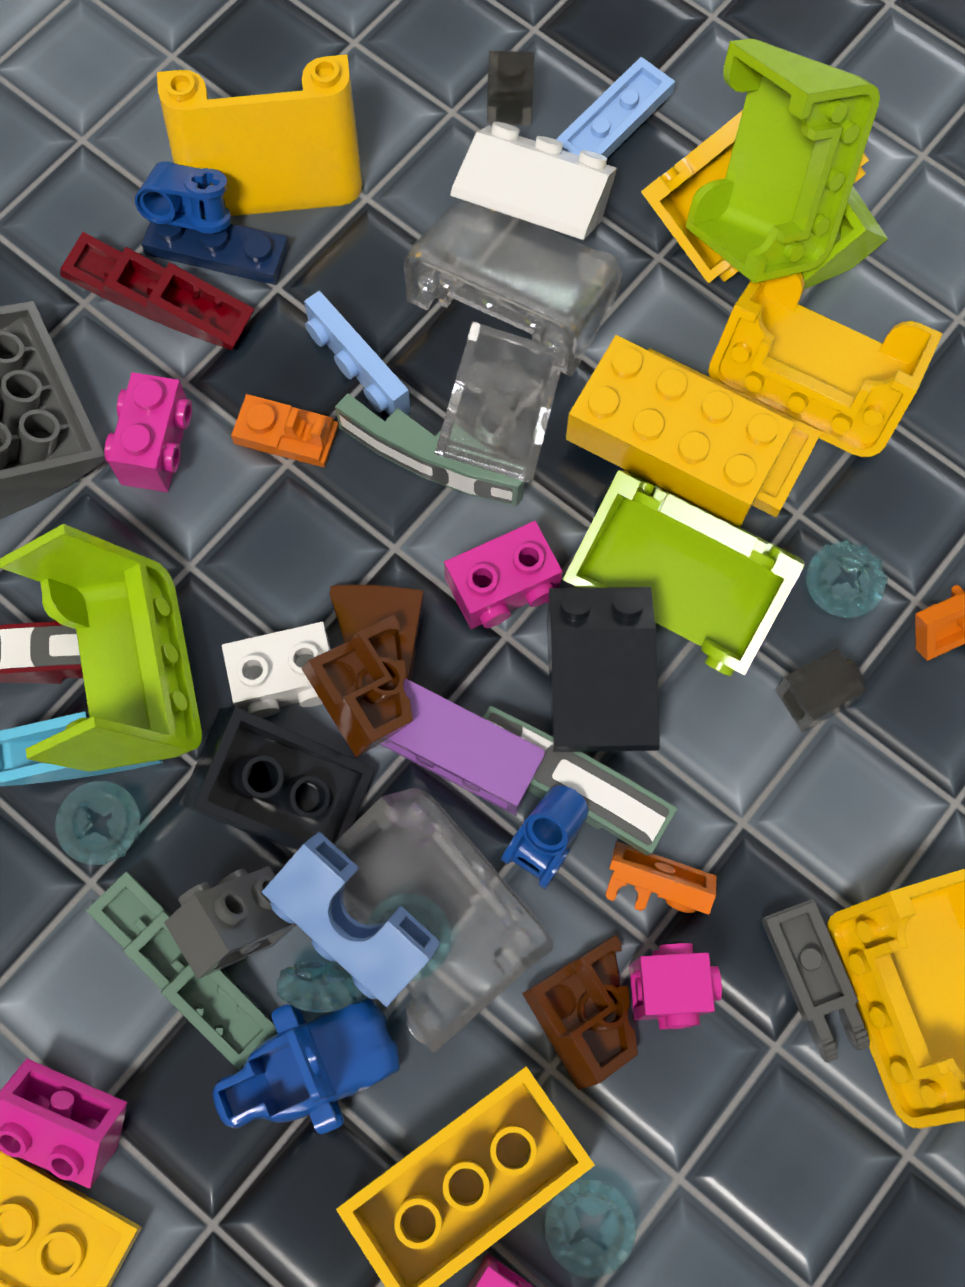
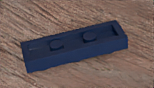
[141,217,290,285]

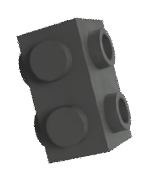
[164,866,296,979]

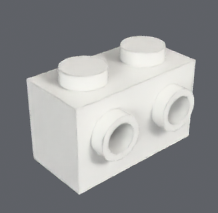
[222,622,331,718]

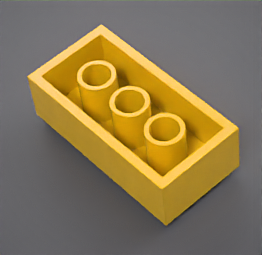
[566,335,795,528]
[336,1066,595,1287]

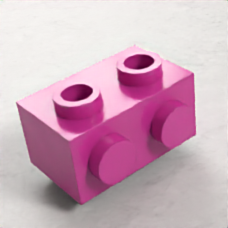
[104,372,192,492]
[444,521,563,630]
[629,943,722,1030]
[0,1058,128,1189]

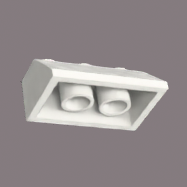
[450,122,617,240]

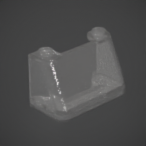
[404,199,623,377]
[334,788,553,1053]

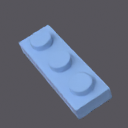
[556,57,675,158]
[304,291,411,416]

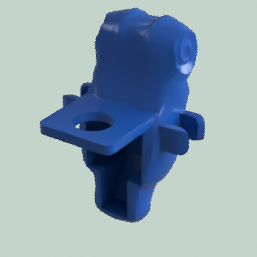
[212,998,400,1134]

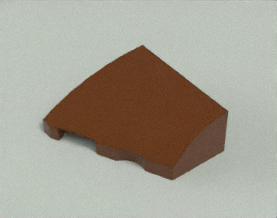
[329,585,424,681]
[301,615,413,757]
[522,935,638,1090]

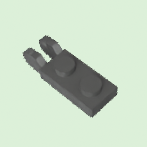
[761,899,870,1063]

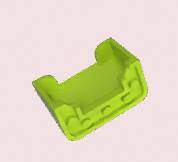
[686,39,880,283]
[563,470,805,676]

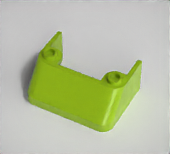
[0,524,202,772]

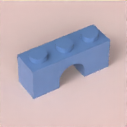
[262,831,441,1007]

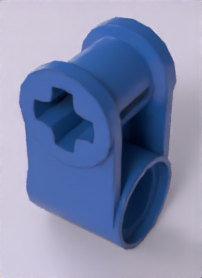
[135,161,231,234]
[501,785,588,889]

